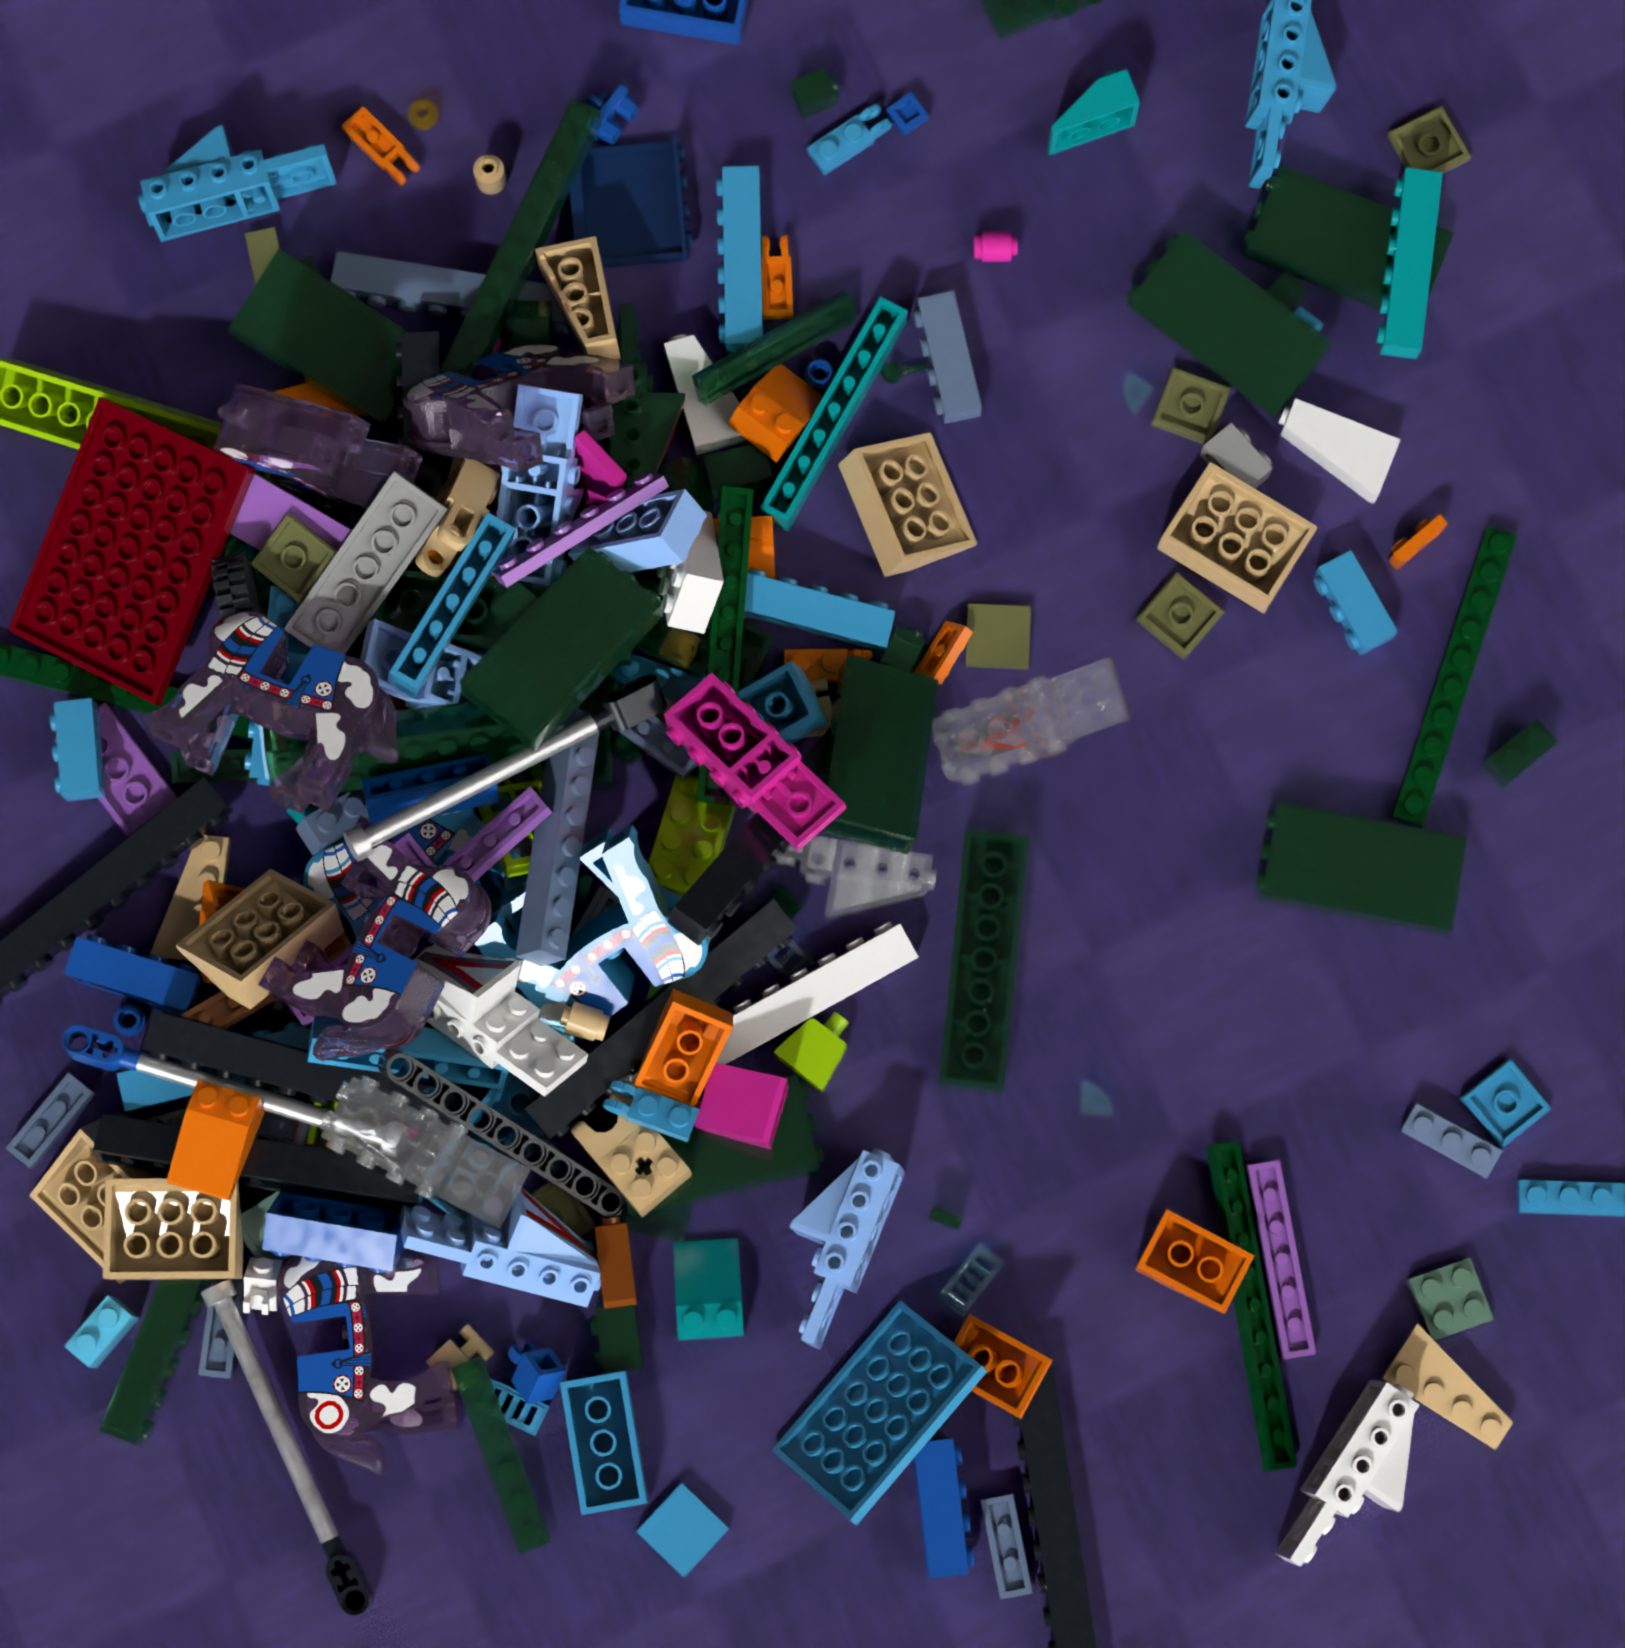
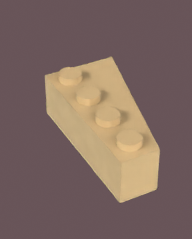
[535,236,621,365]

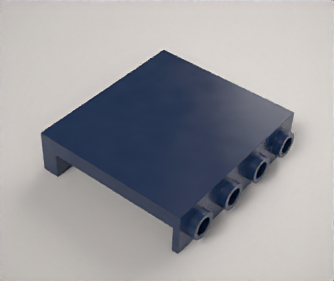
[566,133,693,268]

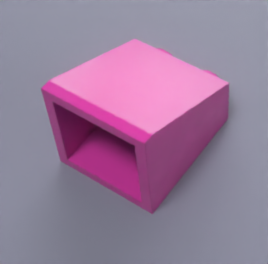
[694,1063,789,1150]

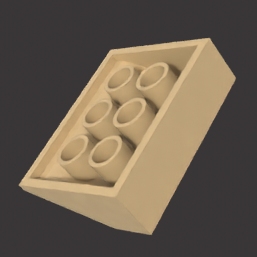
[838,432,977,577]
[1157,462,1318,614]
[176,869,345,1009]
[29,1119,161,1284]
[103,1178,243,1280]

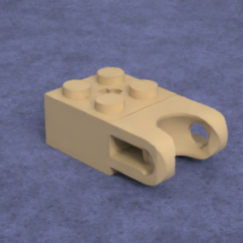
[415,456,500,577]
[570,1092,692,1218]

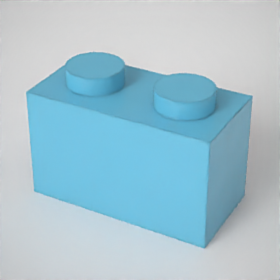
[64,1295,139,1369]

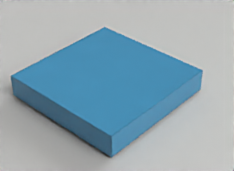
[1459,1058,1552,1148]
[636,1483,730,1577]

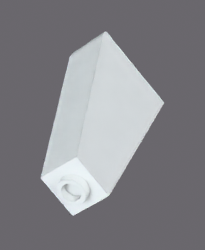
[664,334,748,456]
[1279,398,1401,504]

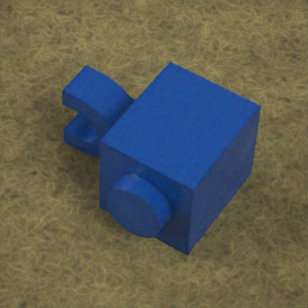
[507,1342,566,1404]

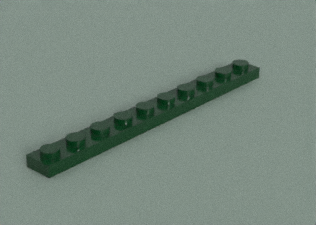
[696,486,754,806]
[1391,526,1518,828]
[0,643,253,742]
[1206,1141,1297,1472]

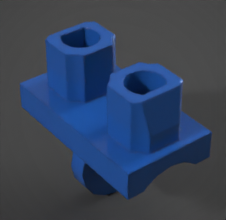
[585,84,639,145]

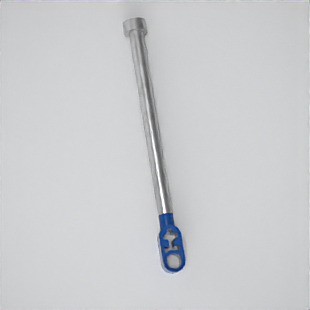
[62,1025,407,1158]

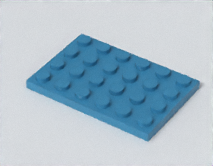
[772,1301,988,1526]

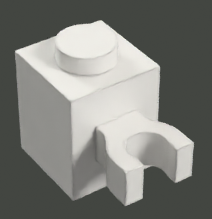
[243,1257,283,1315]

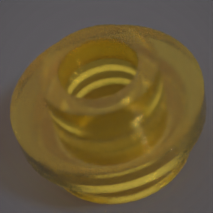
[408,99,439,130]

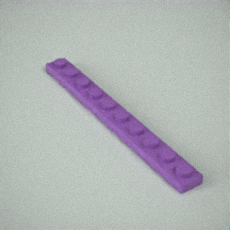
[286,787,553,1030]

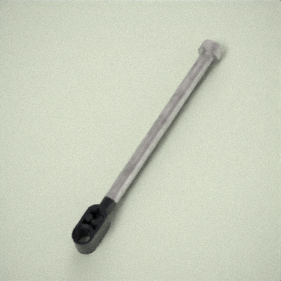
[343,674,667,862]
[201,1279,374,1616]

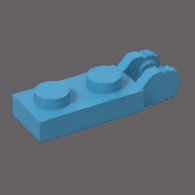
[807,103,893,176]
[603,1080,700,1142]

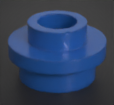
[804,359,835,390]
[113,1004,146,1037]

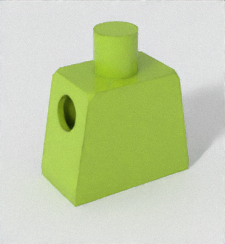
[774,1011,849,1093]

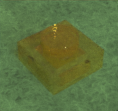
[659,627,702,670]

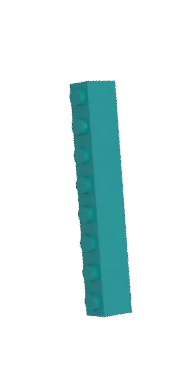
[760,296,908,532]

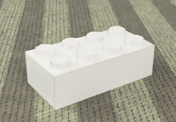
[656,511,724,634]

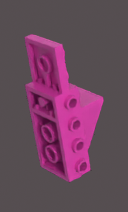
[664,673,846,851]

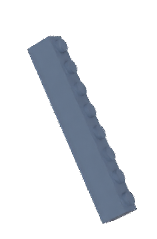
[330,251,574,336]
[515,707,599,966]

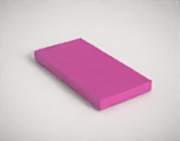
[574,430,627,511]

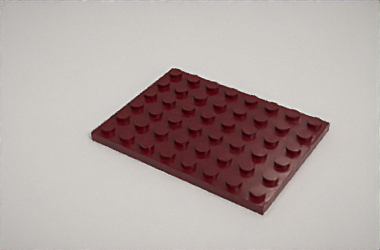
[8,397,255,705]

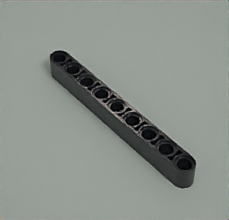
[378,1049,625,1217]

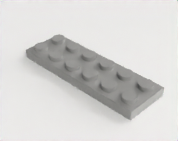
[284,471,448,655]

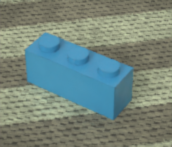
[1314,550,1398,656]
[50,698,105,801]

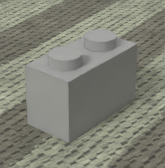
[1200,422,1273,488]

